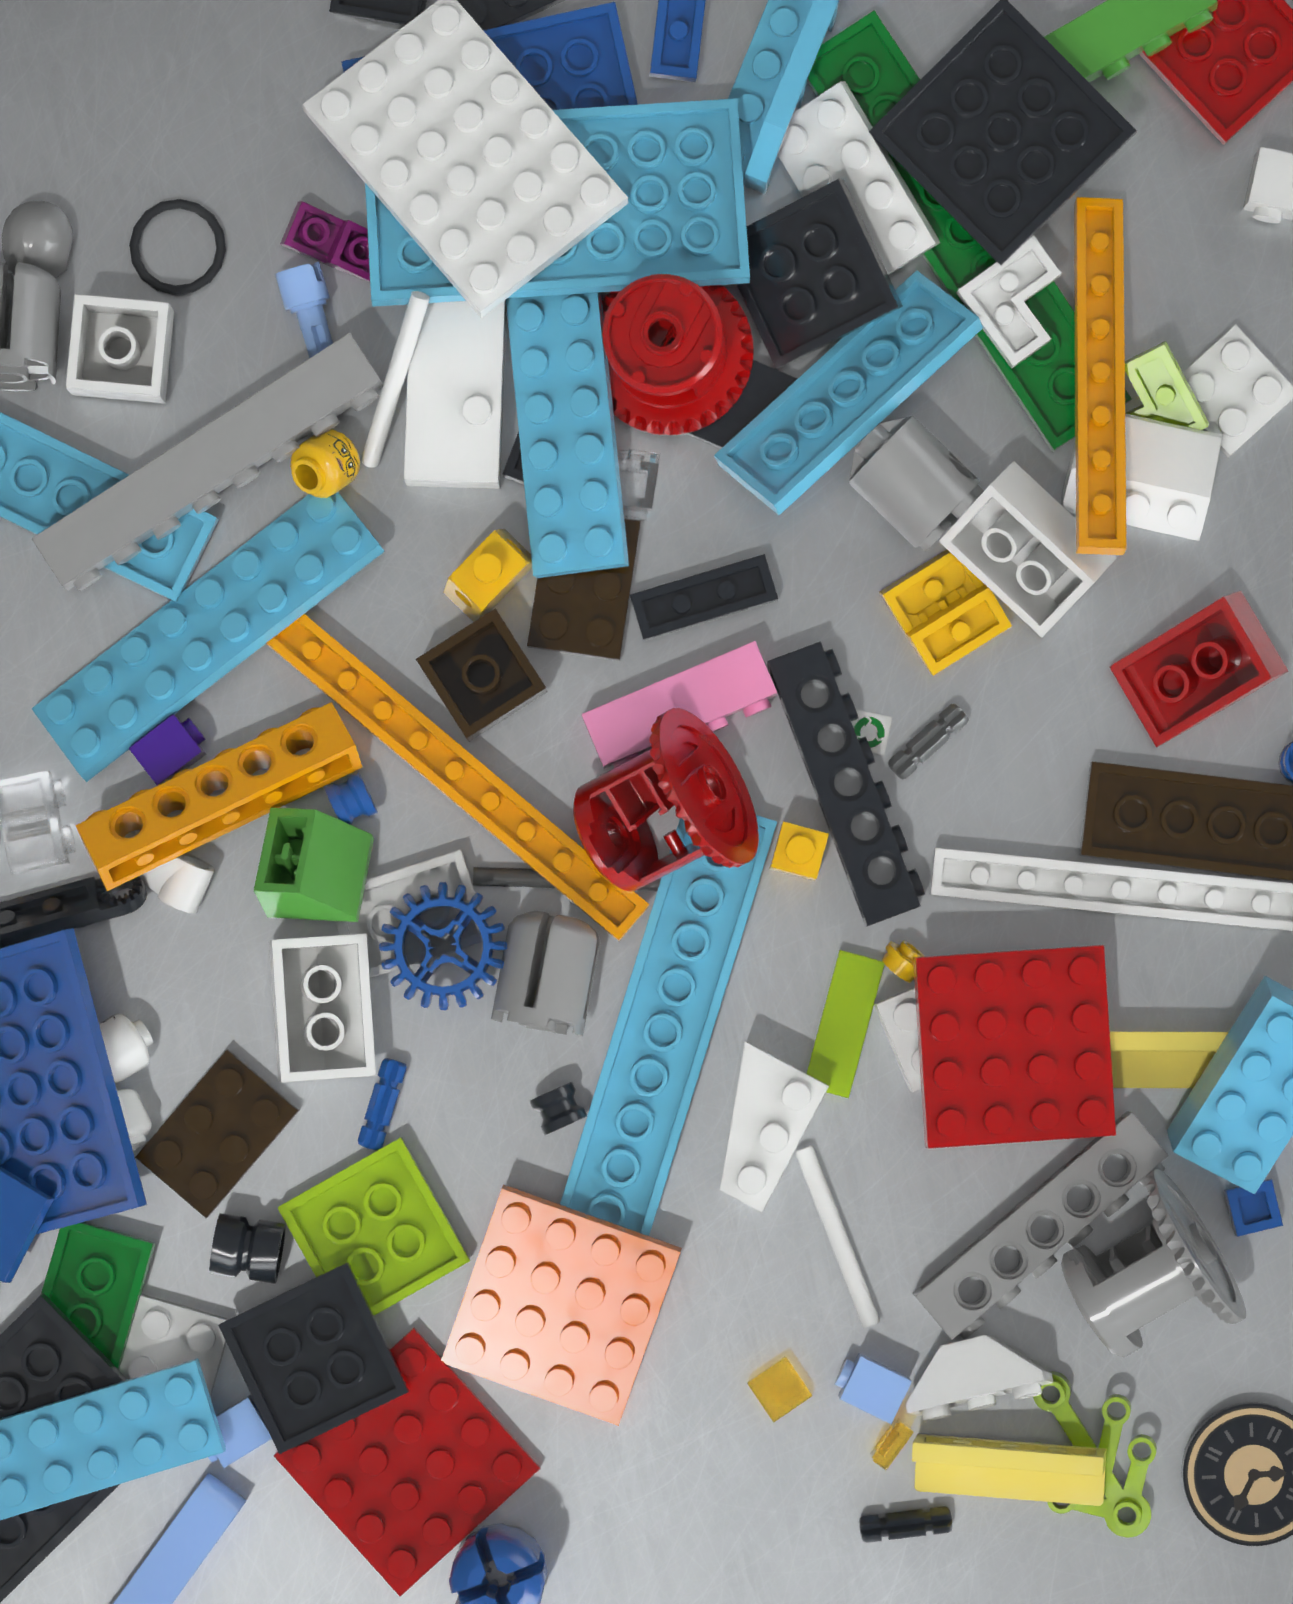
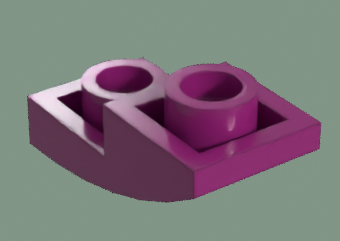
[280,201,370,282]

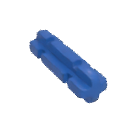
[358,1058,407,1151]

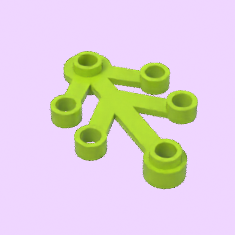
[1033,1371,1157,1538]

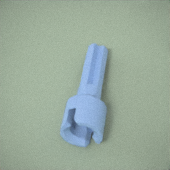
[275,262,333,358]

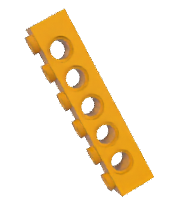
[75,702,363,891]

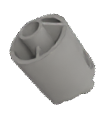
[848,416,984,552]

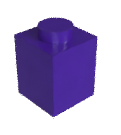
[128,714,206,786]

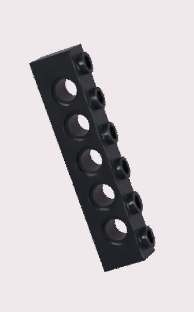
[767,641,925,927]

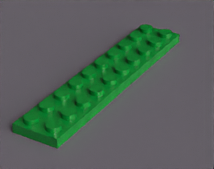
[807,10,1132,452]

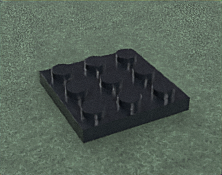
[736,179,903,369]
[218,1262,409,1454]

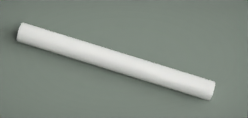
[360,291,430,467]
[795,1145,881,1328]

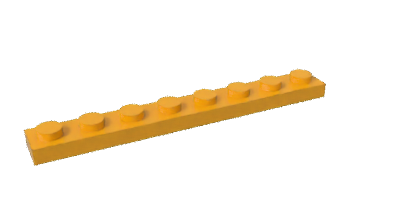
[1074,197,1127,555]

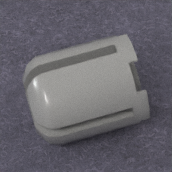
[0,262,61,391]
[491,911,600,1037]

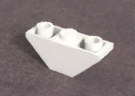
[906,1335,1054,1422]

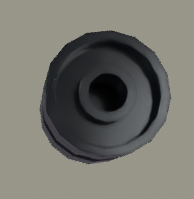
[209,1213,286,1284]

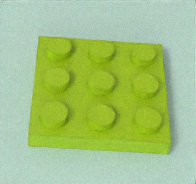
[277,1137,471,1315]

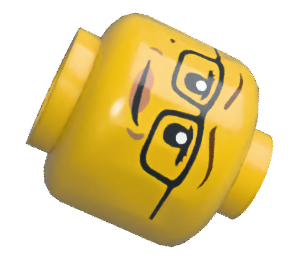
[290,429,360,498]

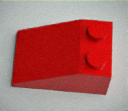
[1109,591,1289,747]

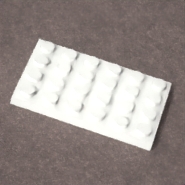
[302,0,628,318]

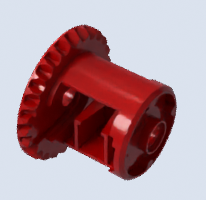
[602,274,754,435]
[573,708,759,892]

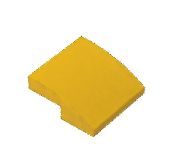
[879,549,1012,676]

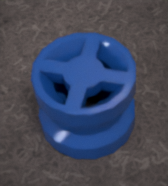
[324,771,378,825]

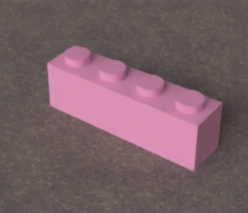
[581,641,777,769]

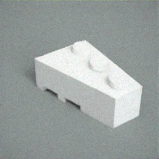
[720,1042,829,1212]

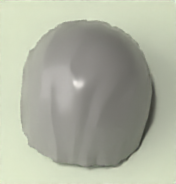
[2,201,73,278]

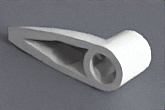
[124,830,215,914]

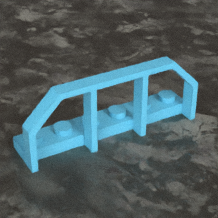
[728,0,839,194]

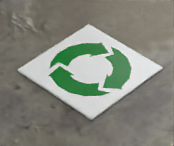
[851,710,892,756]

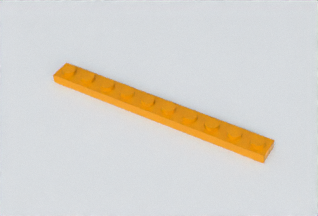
[266,614,650,942]

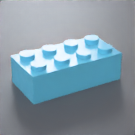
[1167,976,1293,1194]

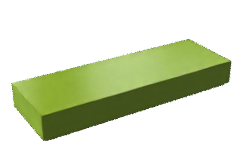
[806,950,885,1098]

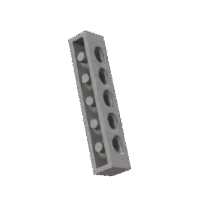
[912,1111,1169,1340]

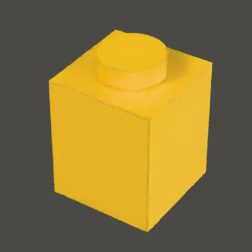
[769,821,829,881]

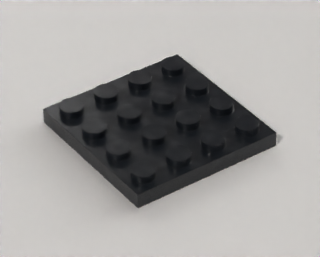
[869,0,1137,266]

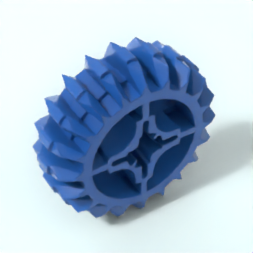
[379,882,507,1010]

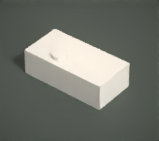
[404,300,507,489]

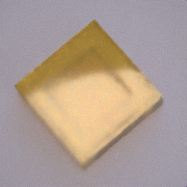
[747,1356,813,1422]
[870,1418,914,1470]

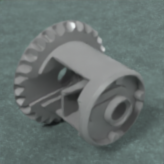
[1061,1169,1246,1357]

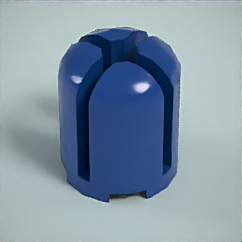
[449,1523,547,1604]

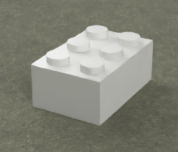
[939,461,1117,638]

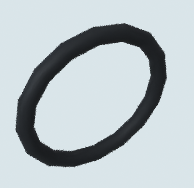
[129,199,226,295]

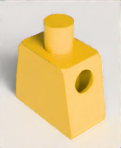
[443,529,532,622]

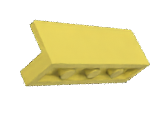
[1110,1031,1229,1088]
[912,1434,1107,1506]

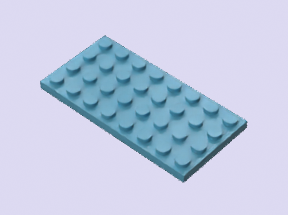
[365,98,750,307]

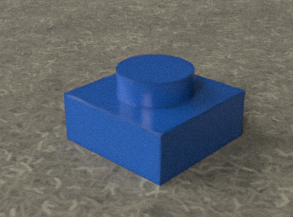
[1224,1179,1283,1237]

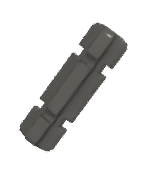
[888,704,969,780]

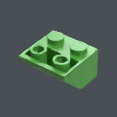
[254,808,374,922]

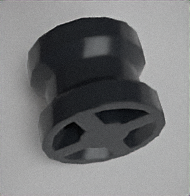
[529,1082,587,1135]

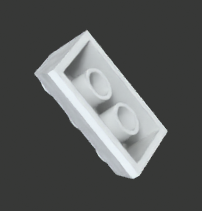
[1061,414,1222,541]
[269,934,376,1082]

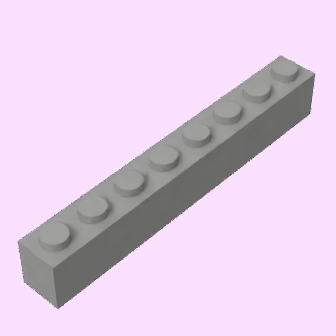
[32,333,383,591]

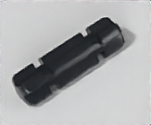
[859,1506,953,1543]

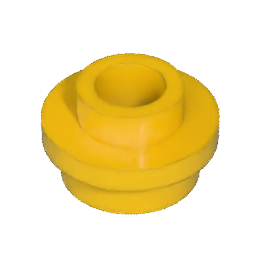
[882,940,925,983]

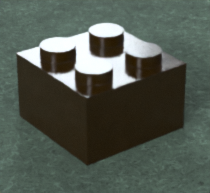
[416,608,548,742]

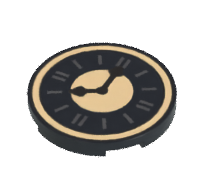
[1181,1402,1293,1546]

